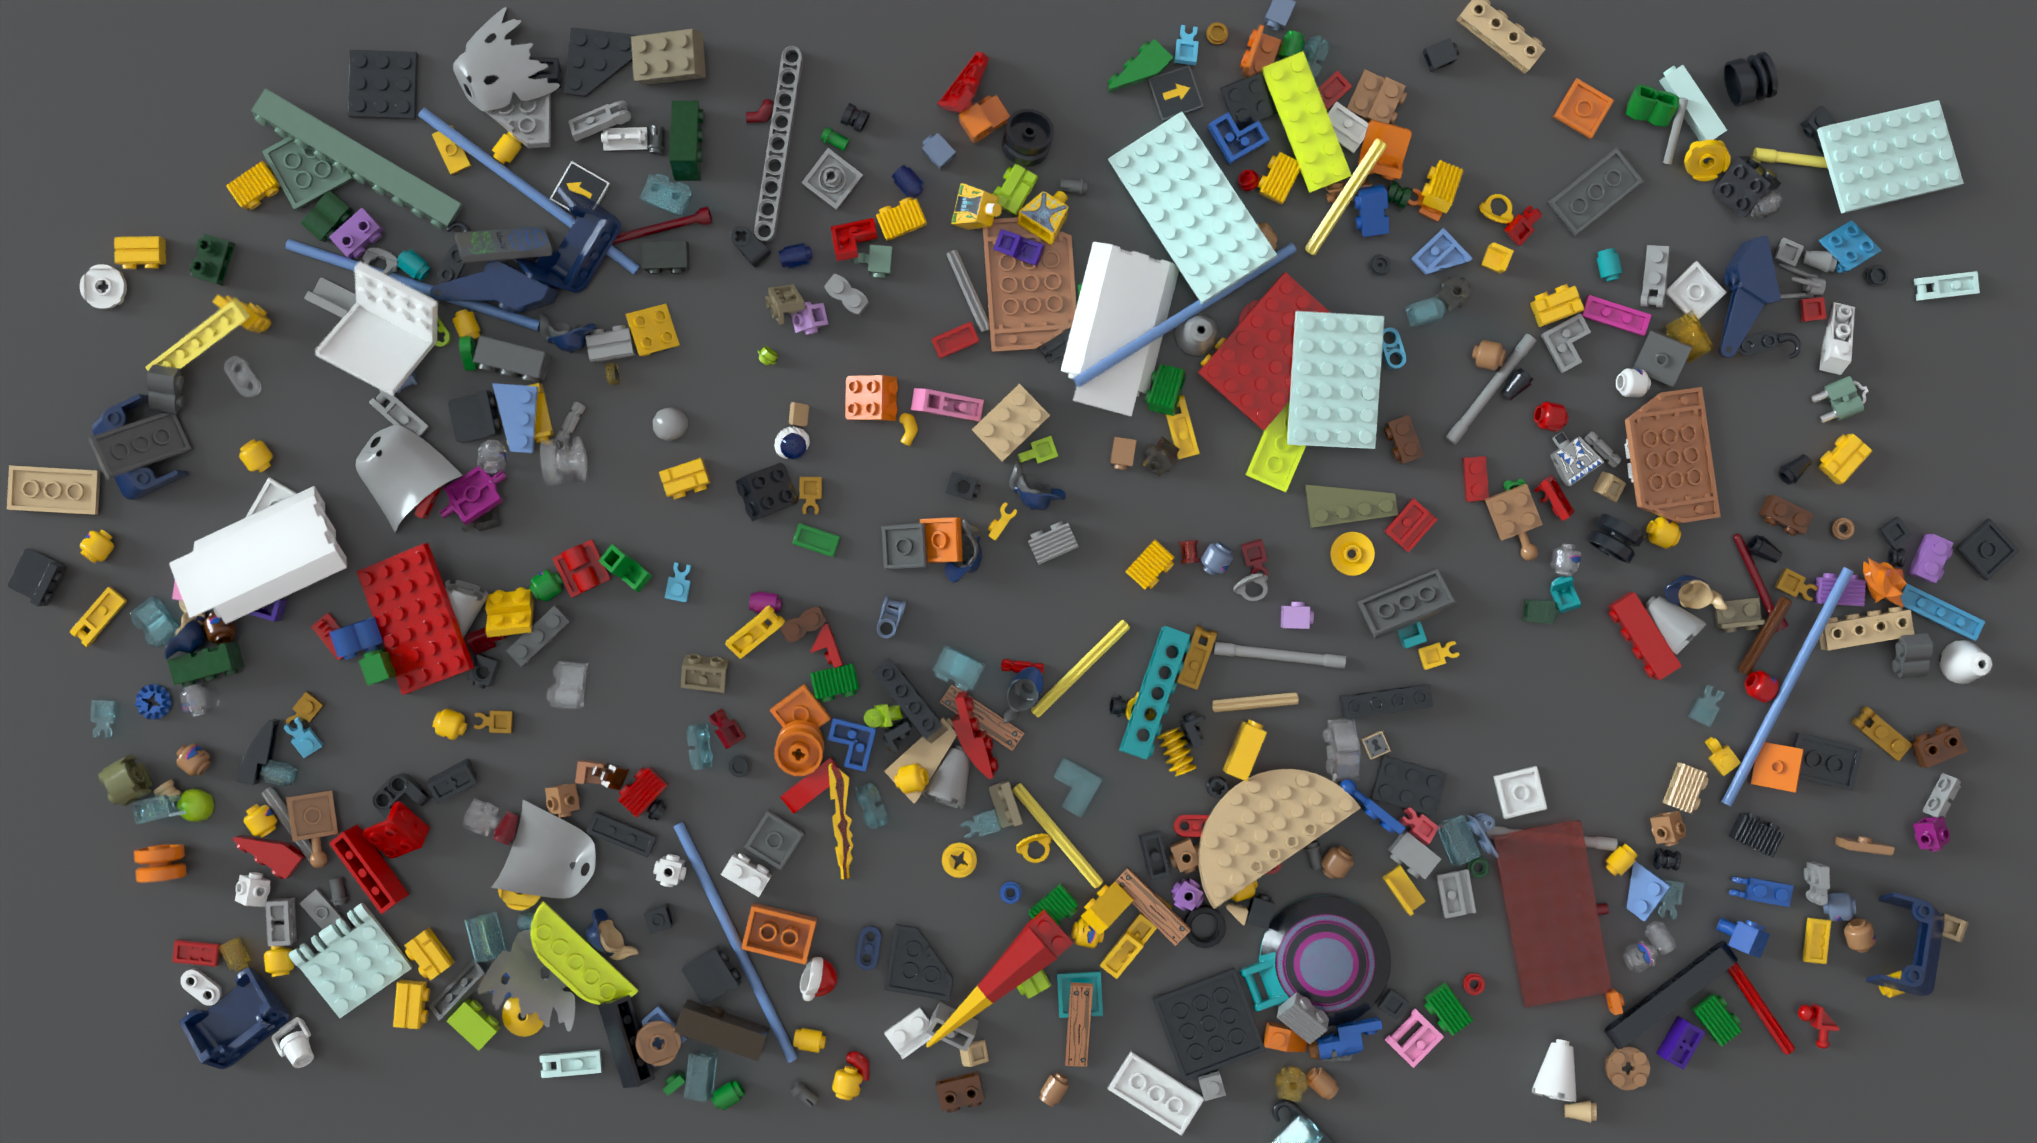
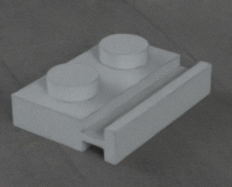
[1436,869,1476,918]

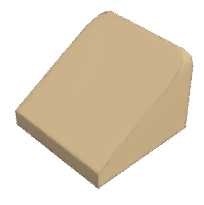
[789,402,809,427]
[1593,471,1626,503]
[1225,902,1248,926]
[1942,914,1969,942]
[960,1040,989,1067]

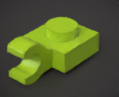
[1017,436,1058,464]

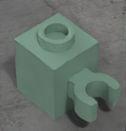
[853,245,893,278]

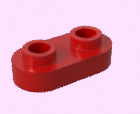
[1174,815,1209,838]

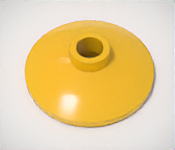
[1330,532,1375,576]
[502,997,544,1037]

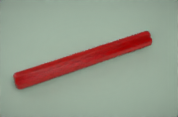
[1728,962,1795,1055]

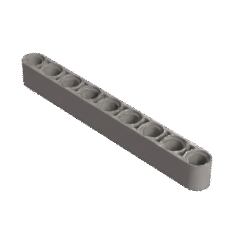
[754,46,803,243]

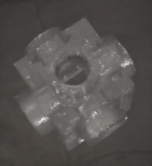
[463,798,500,837]

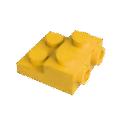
[212,295,272,334]
[485,587,534,637]

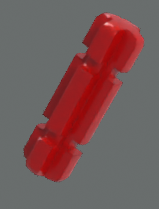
[1001,659,1044,675]

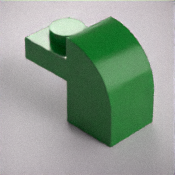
[599,544,653,593]

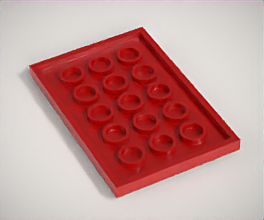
[1197,272,1331,431]
[356,543,475,695]

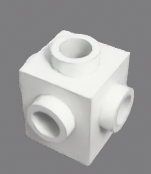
[653,854,687,887]
[235,872,270,907]

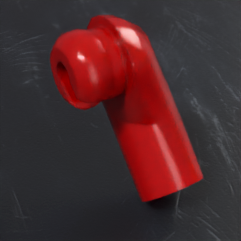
[846,1051,869,1081]

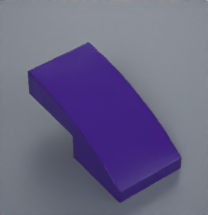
[993,229,1045,266]

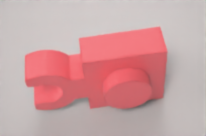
[1399,808,1439,846]

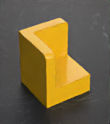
[1480,242,1514,274]

